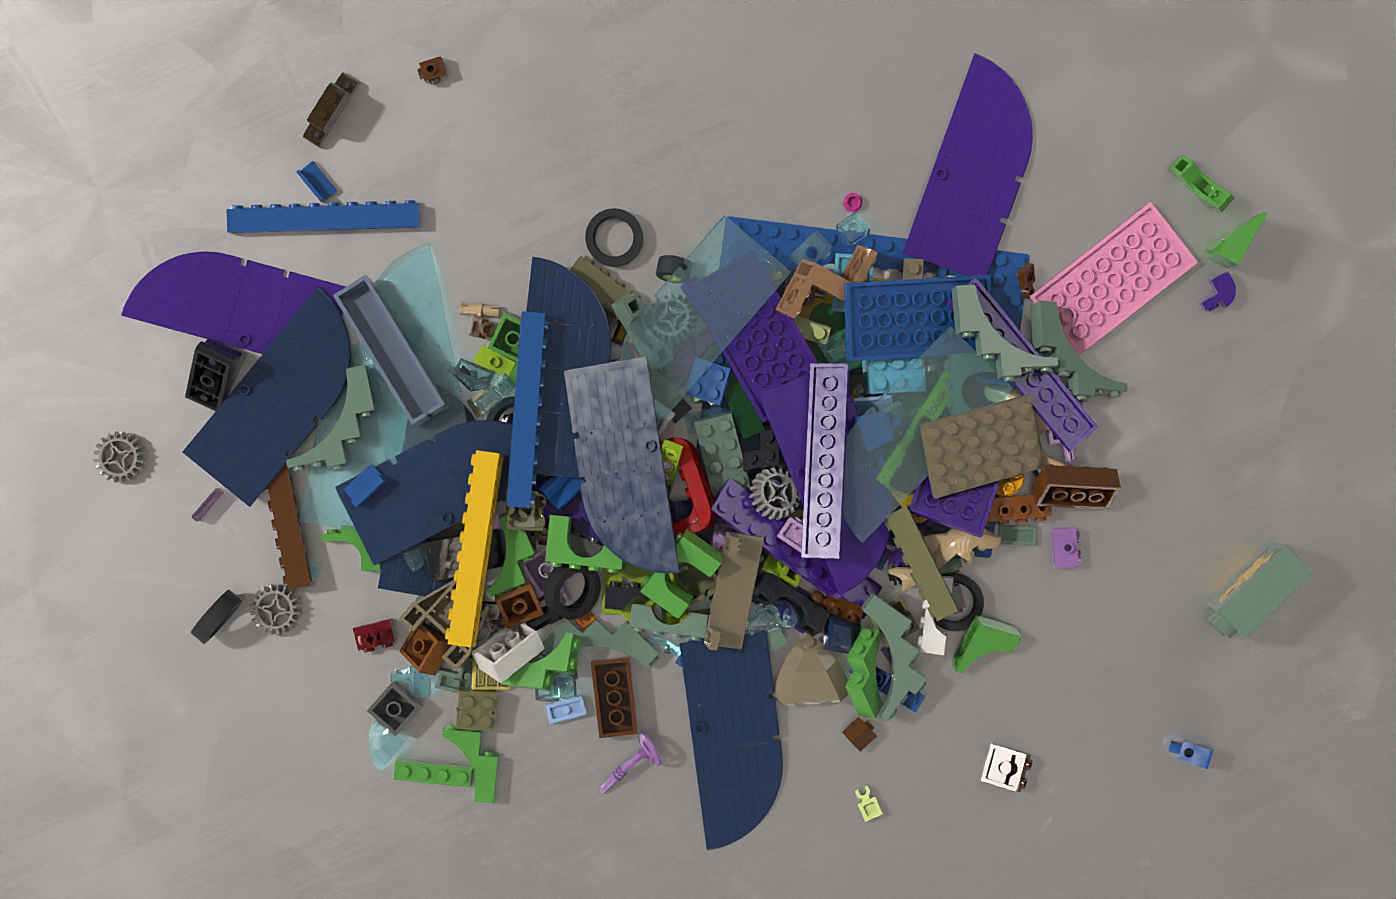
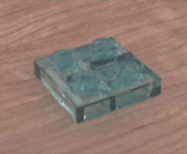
[818,328,862,369]

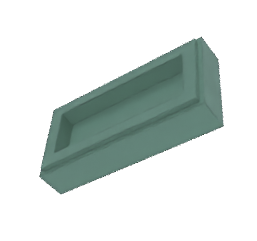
[998,525,1038,546]

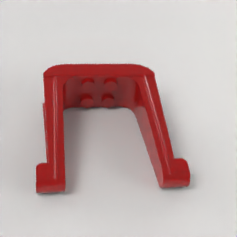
[583,437,717,574]

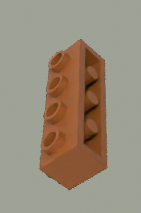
[985,494,1052,526]

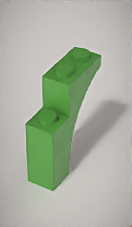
[487,514,535,598]
[845,628,883,719]
[501,633,581,691]
[442,724,499,803]

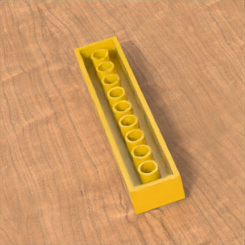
[445,450,504,647]

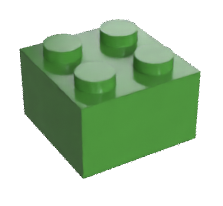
[487,311,521,362]

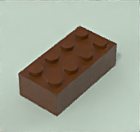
[1032,464,1121,510]
[591,656,638,738]

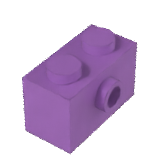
[1051,527,1082,568]

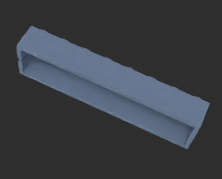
[333,275,448,427]

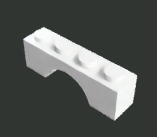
[918,576,954,655]

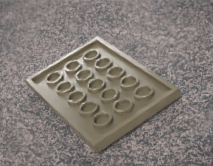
[919,394,1043,499]

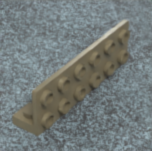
[704,531,764,651]

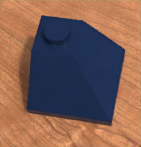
[823,614,861,654]

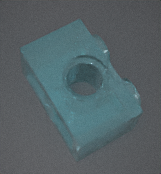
[788,230,833,267]

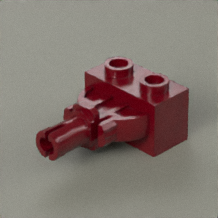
[353,618,397,653]

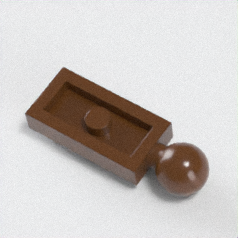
[810,591,864,624]

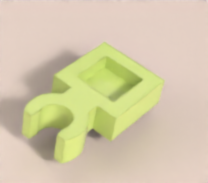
[855,785,883,822]

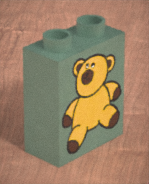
[1207,542,1313,639]

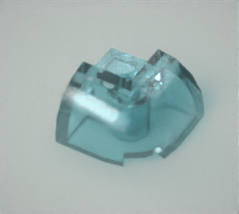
[535,669,578,702]

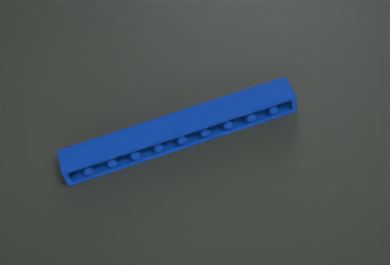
[226,200,421,233]
[506,311,548,509]

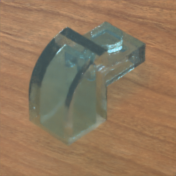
[391,665,431,697]

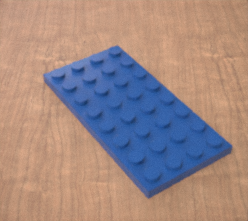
[844,275,991,361]

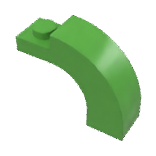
[1170,155,1235,212]
[322,525,382,571]

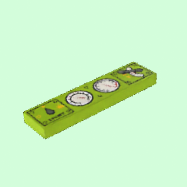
[661,440,683,496]

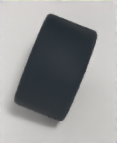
[656,255,692,284]

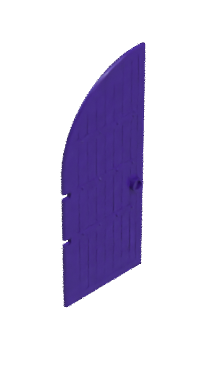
[903,53,1033,276]
[121,251,346,354]
[759,362,892,595]

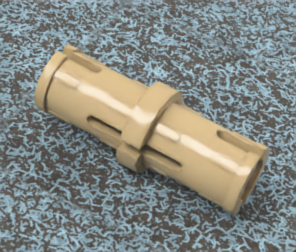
[460,302,499,318]

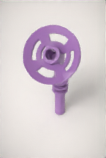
[600,732,661,794]

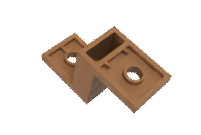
[776,245,877,318]

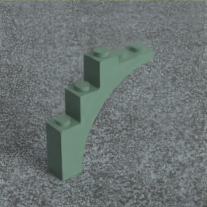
[952,285,1058,382]
[1030,300,1128,402]
[286,365,377,471]
[861,592,926,722]

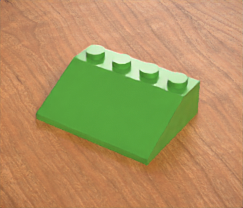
[1206,212,1267,269]

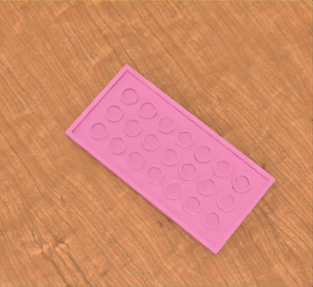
[1030,202,1198,356]

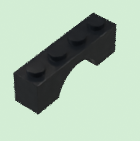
[752,572,830,637]
[604,581,679,613]

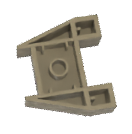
[399,580,492,670]

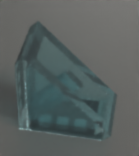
[452,358,496,392]

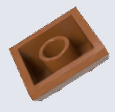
[495,584,544,629]
[399,622,452,676]

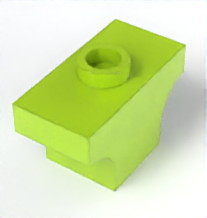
[473,345,516,379]

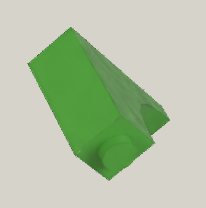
[951,615,1021,674]

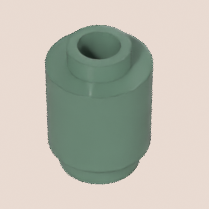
[939,555,962,576]

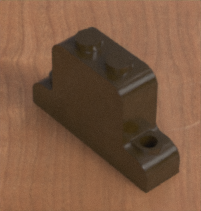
[303,72,360,148]

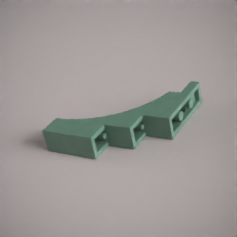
[528,618,659,667]

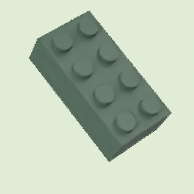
[694,411,750,497]

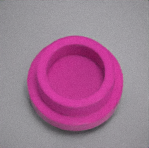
[843,193,862,212]

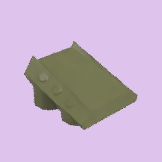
[505,491,546,531]

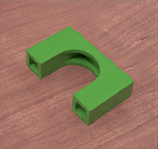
[545,515,625,573]
[641,529,724,618]

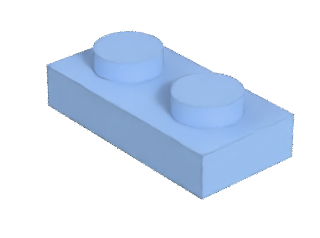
[545,695,587,724]

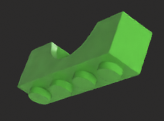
[393,758,473,787]

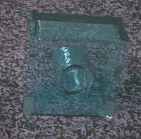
[836,212,870,247]

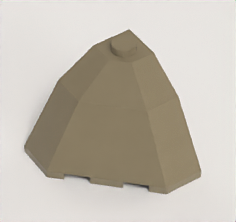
[771,634,848,706]

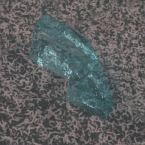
[647,633,681,656]

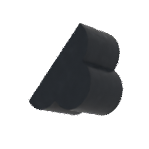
[185,338,245,411]

